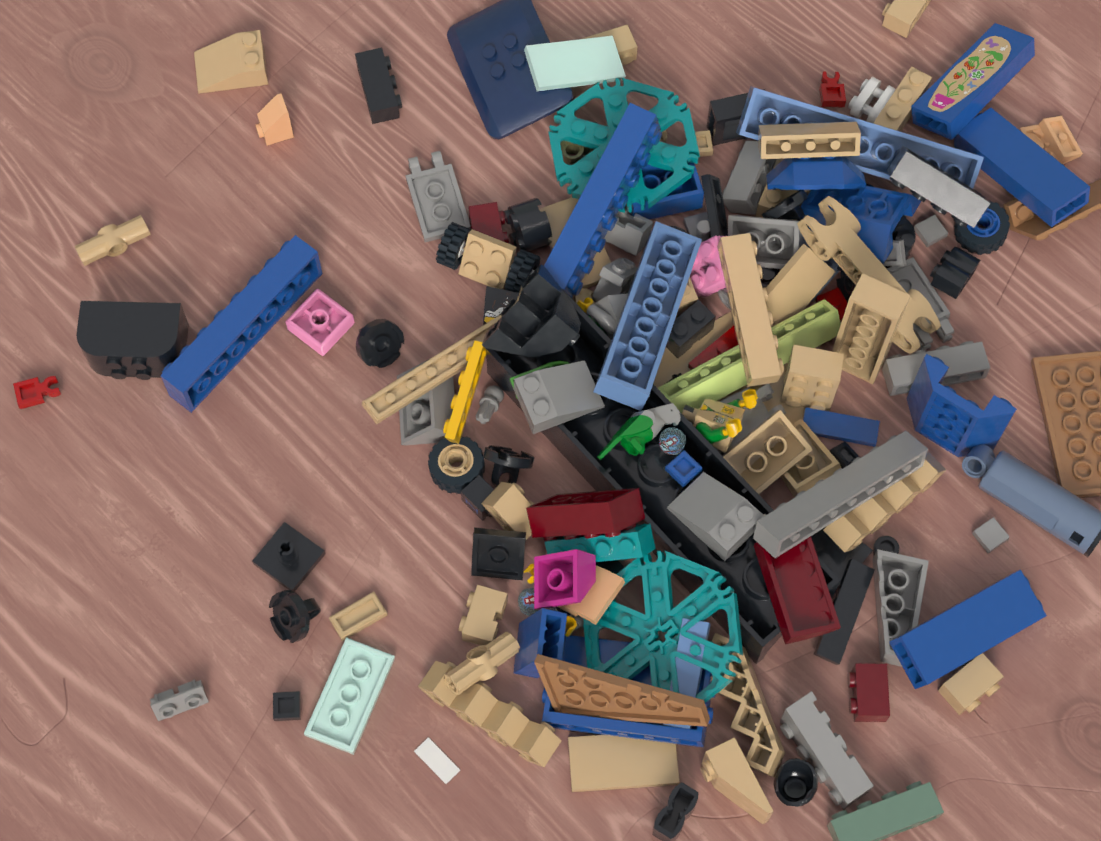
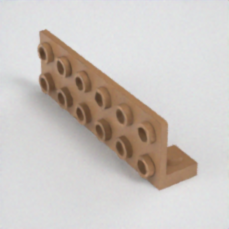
[1003,179,1101,240]

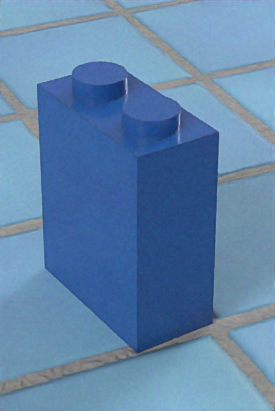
[513,608,567,679]

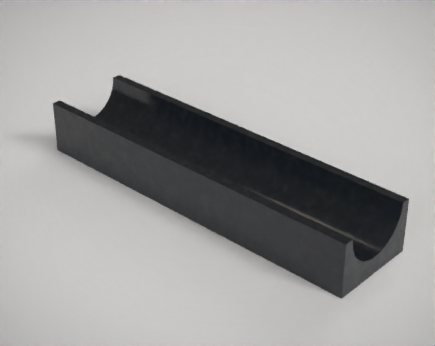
[486,289,841,664]

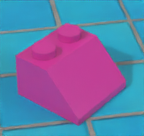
[534,549,596,610]

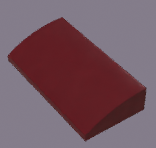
[754,536,841,645]

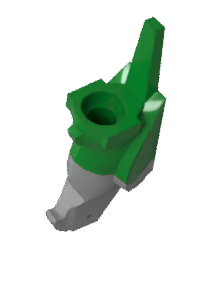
[597,403,681,459]

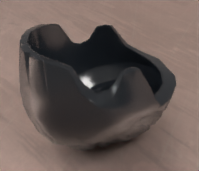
[773,758,818,807]

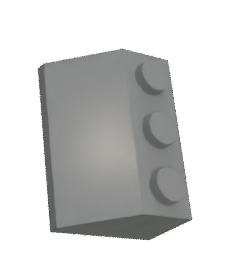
[728,215,807,269]
[397,359,454,446]

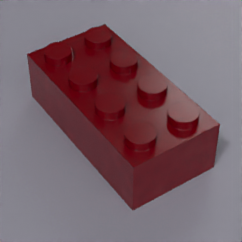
[526,488,645,541]

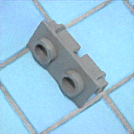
[150,679,209,721]

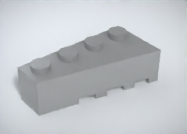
[872,549,929,667]
[780,691,873,809]

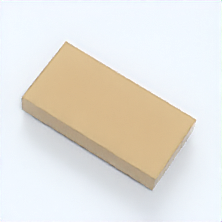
[329,592,387,641]

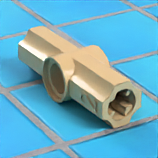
[74,215,151,266]
[444,632,520,695]

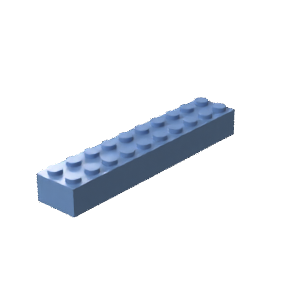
[736,86,984,188]

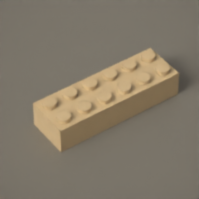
[832,273,911,384]

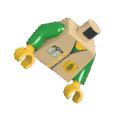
[682,389,758,452]

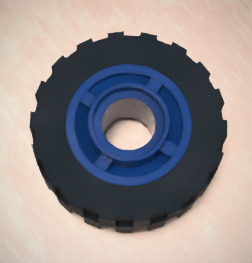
[954,200,1010,255]

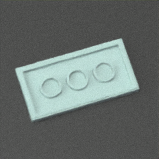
[524,36,626,91]
[304,637,395,755]

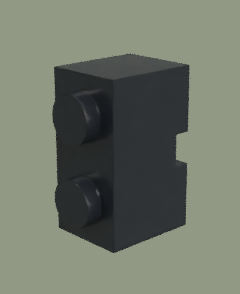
[666,300,716,359]

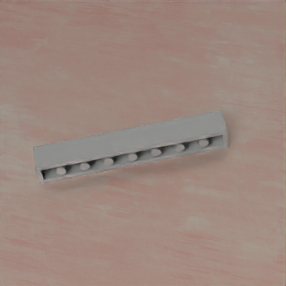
[753,431,928,558]

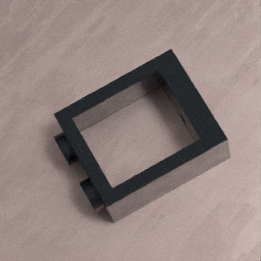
[707,89,766,146]

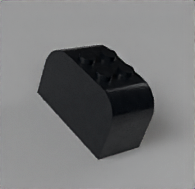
[76,301,189,380]

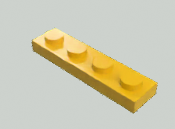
[443,340,486,444]

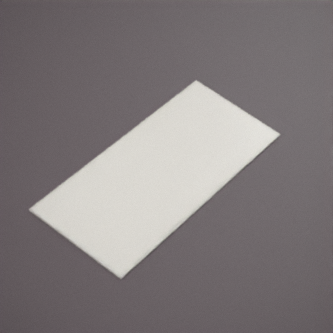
[414,737,460,784]

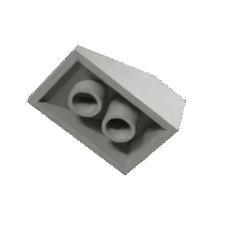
[514,361,605,434]
[667,472,763,561]

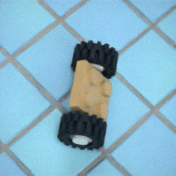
[436,222,541,293]

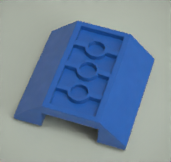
[797,186,921,264]
[906,354,1017,457]

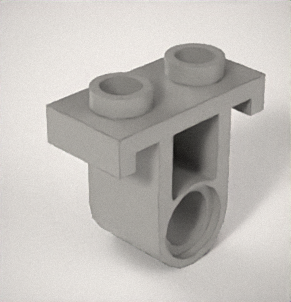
[592,258,637,302]

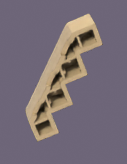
[824,451,946,552]
[711,633,785,778]
[418,661,562,767]

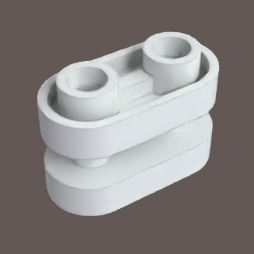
[848,77,896,123]

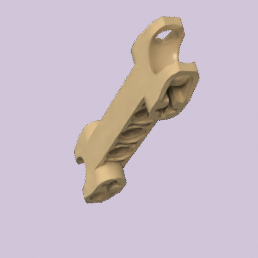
[797,196,941,354]

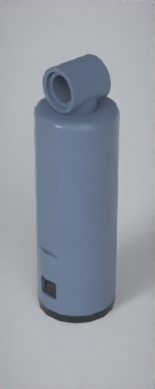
[962,444,1101,557]

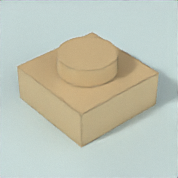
[695,130,713,157]

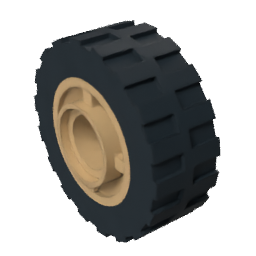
[428,436,485,494]

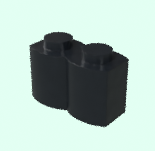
[930,246,981,299]
[652,782,699,841]

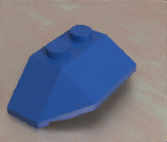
[766,156,866,190]

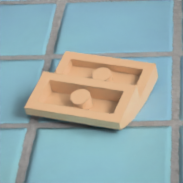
[1019,116,1083,164]
[557,566,625,625]

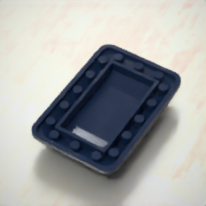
[447,0,573,139]

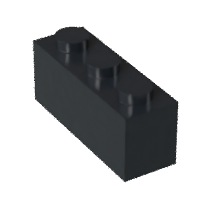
[355,48,402,124]

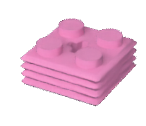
[690,235,726,297]
[286,289,355,356]

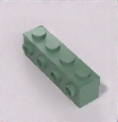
[827,781,944,841]

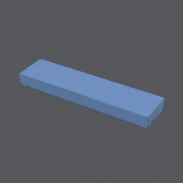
[663,618,710,729]

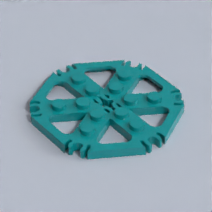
[548,78,700,213]
[583,551,743,703]

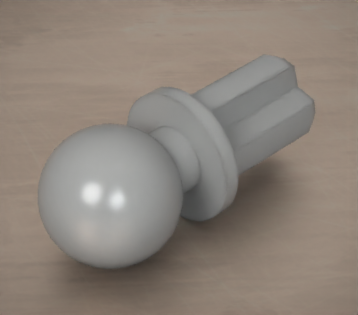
[476,385,504,424]

